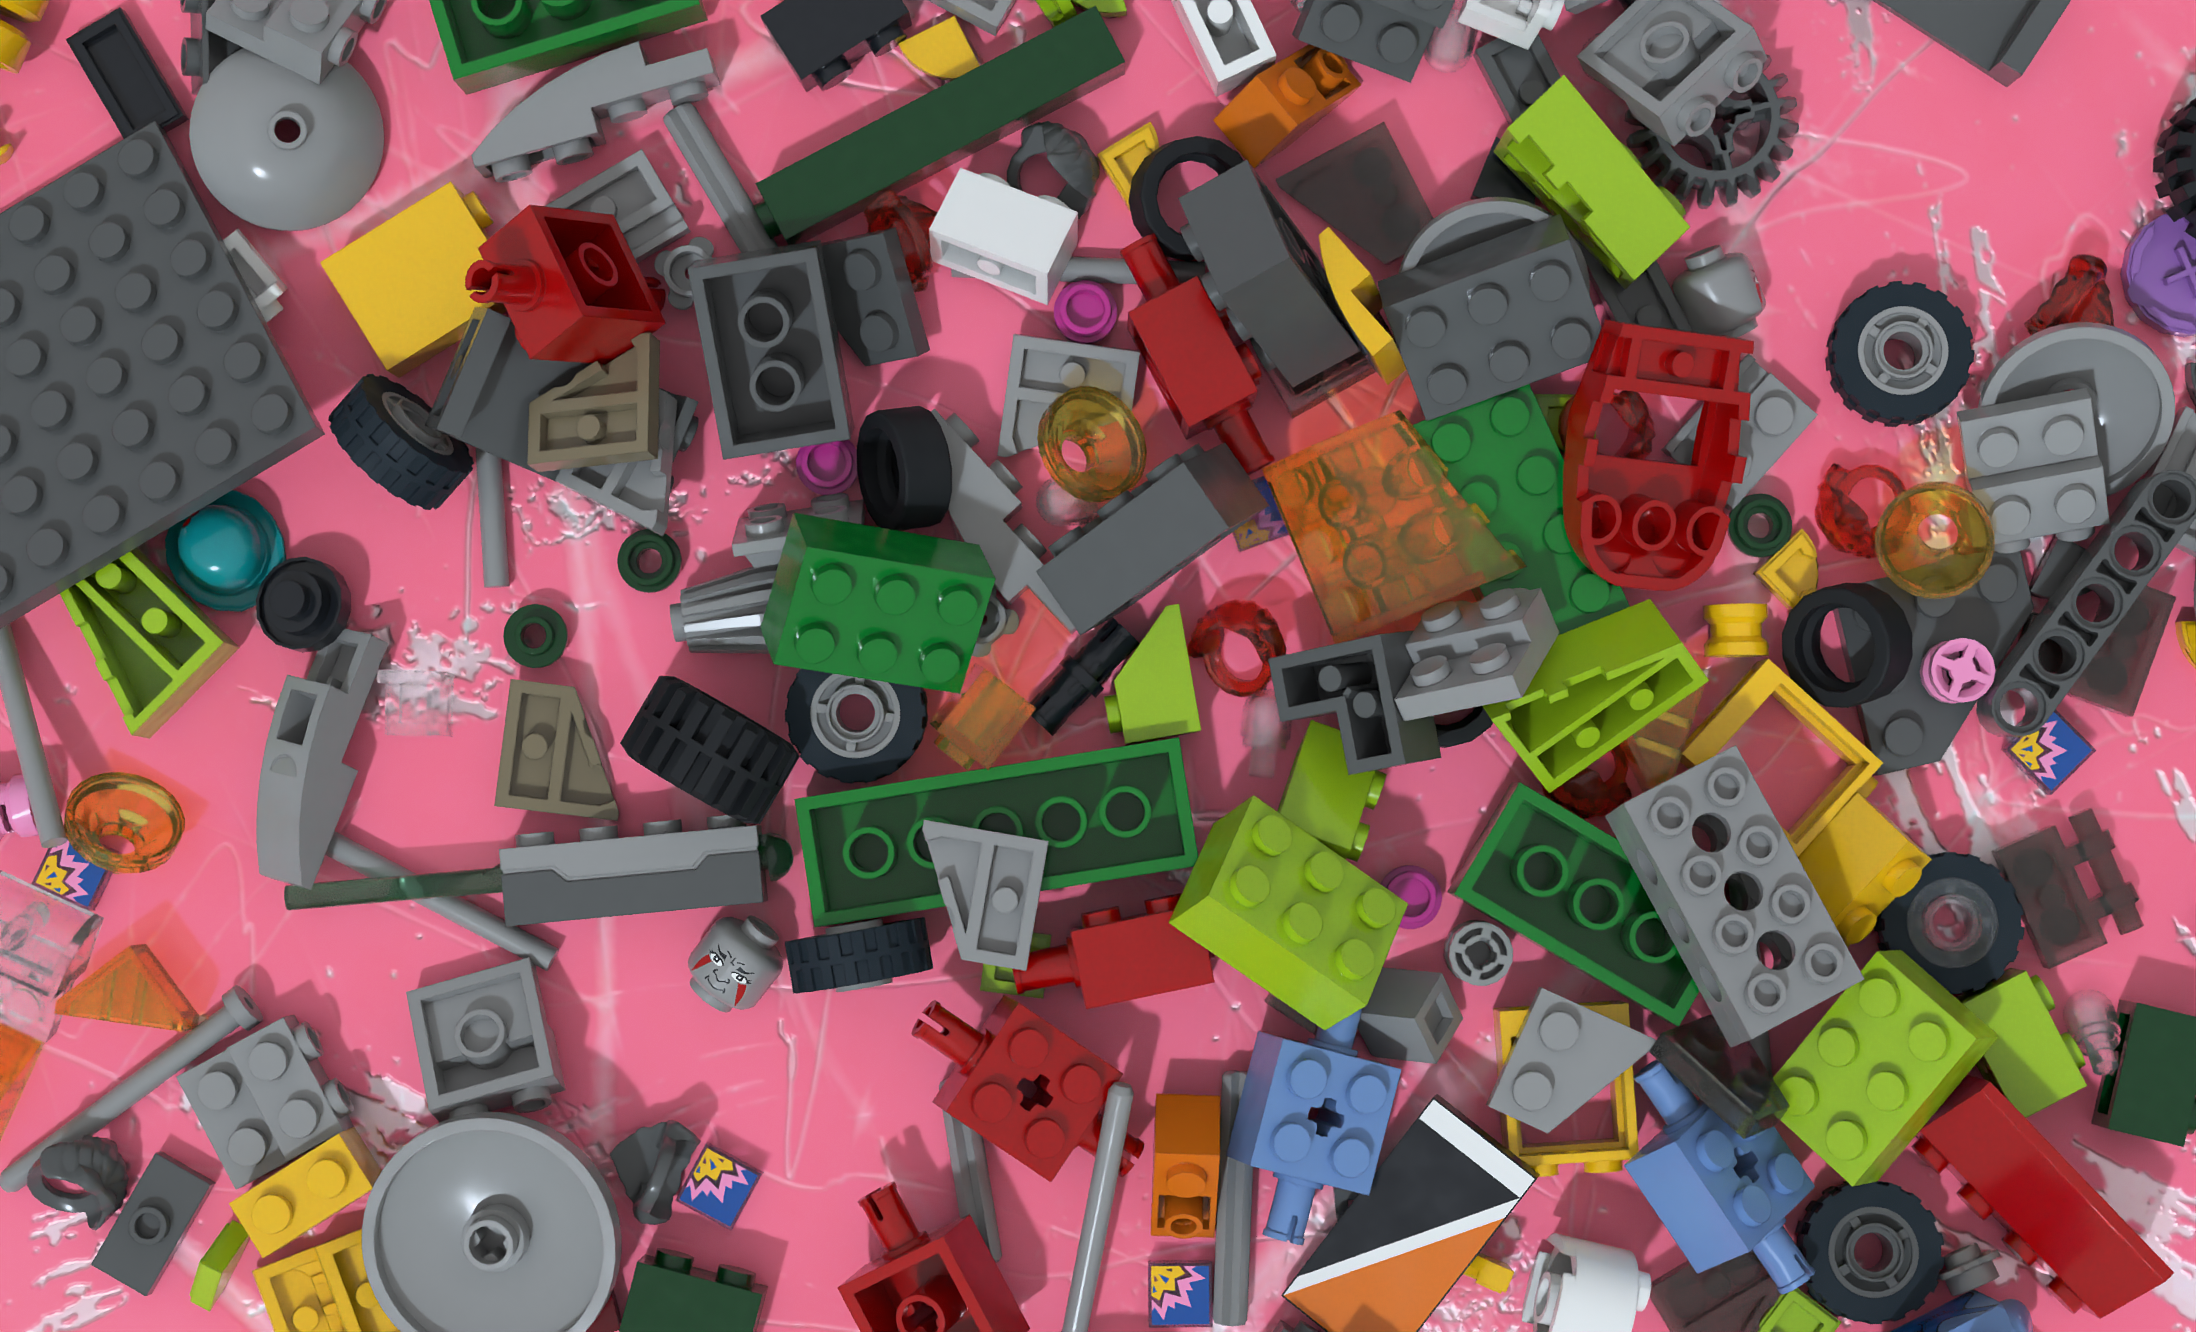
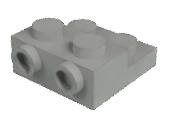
[205,0,387,85]
[1577,0,1768,147]
[1957,387,2110,553]
[1394,588,1559,721]
[406,957,566,1122]
[176,1014,354,1190]

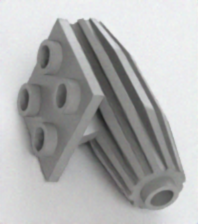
[670,493,866,654]

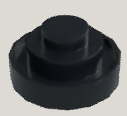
[256,557,351,653]

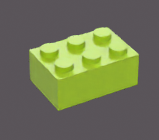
[1169,795,1408,1030]
[1757,950,1999,1187]

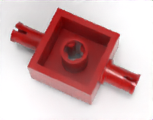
[465,204,666,364]
[1120,233,1275,476]
[1012,893,1215,1009]
[911,995,1144,1182]
[837,1181,1030,1332]

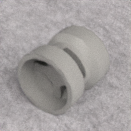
[1443,920,1513,986]

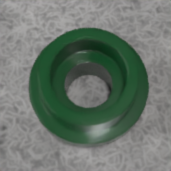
[1727,494,1792,558]
[617,529,682,593]
[503,604,568,668]

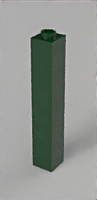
[753,5,1125,245]

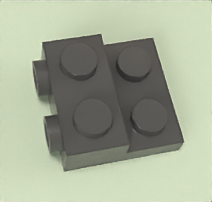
[1292,0,1455,83]

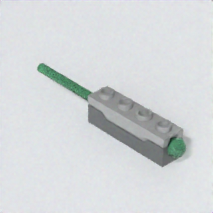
[284,815,794,927]

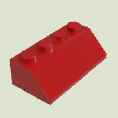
[1911,1074,2174,1319]

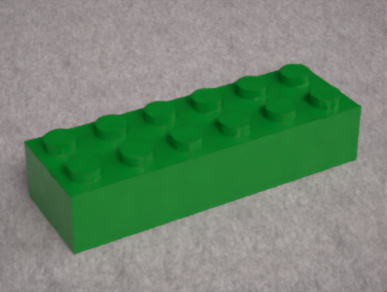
[794,737,1198,927]

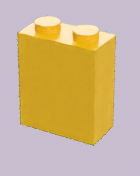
[320,181,507,378]

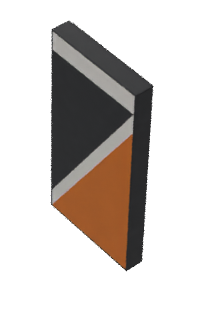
[1281,1094,1540,1332]

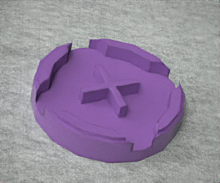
[2120,214,2196,337]

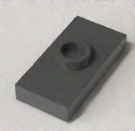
[91,1151,216,1296]

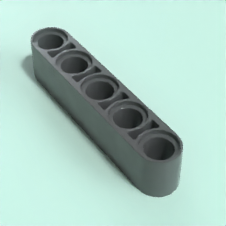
[1976,470,2196,737]

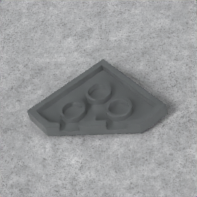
[1833,551,2034,776]

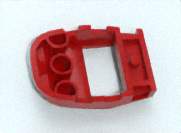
[1563,319,1754,591]

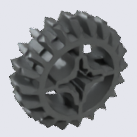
[1625,54,1799,209]

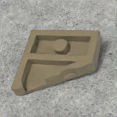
[527,332,660,472]
[494,679,619,821]

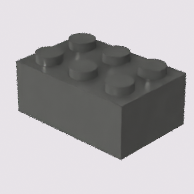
[1178,160,1361,387]
[1378,214,1601,421]
[688,240,855,460]
[1036,443,1270,635]

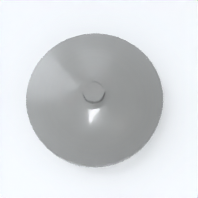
[362,1112,622,1332]

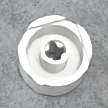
[1522,1233,1651,1332]

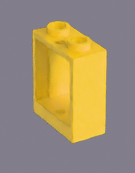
[1672,658,1883,857]
[1493,1000,1639,1177]

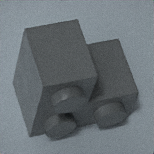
[1268,631,1442,775]

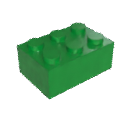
[760,513,996,694]

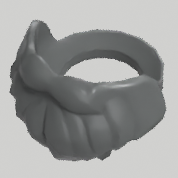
[1007,121,1100,220]
[610,1120,701,1225]
[27,1135,129,1231]

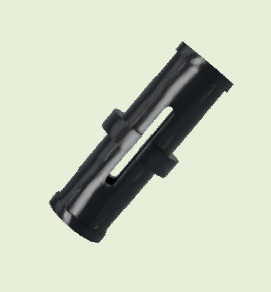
[1023,617,1140,736]

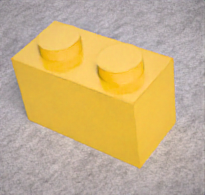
[1798,792,1932,948]
[229,1127,382,1258]

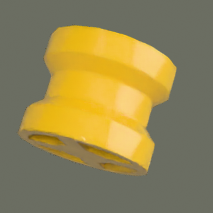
[1703,603,1769,658]

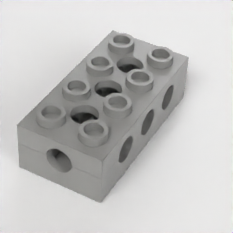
[1605,745,1864,1048]

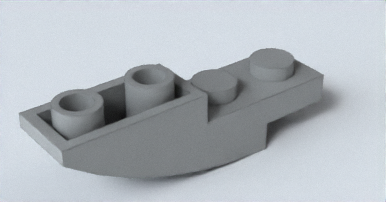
[471,41,721,182]
[931,409,1076,635]
[256,629,388,890]

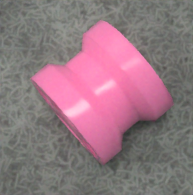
[1920,638,1996,704]

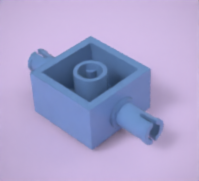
[1226,1008,1402,1245]
[1624,1054,1815,1294]

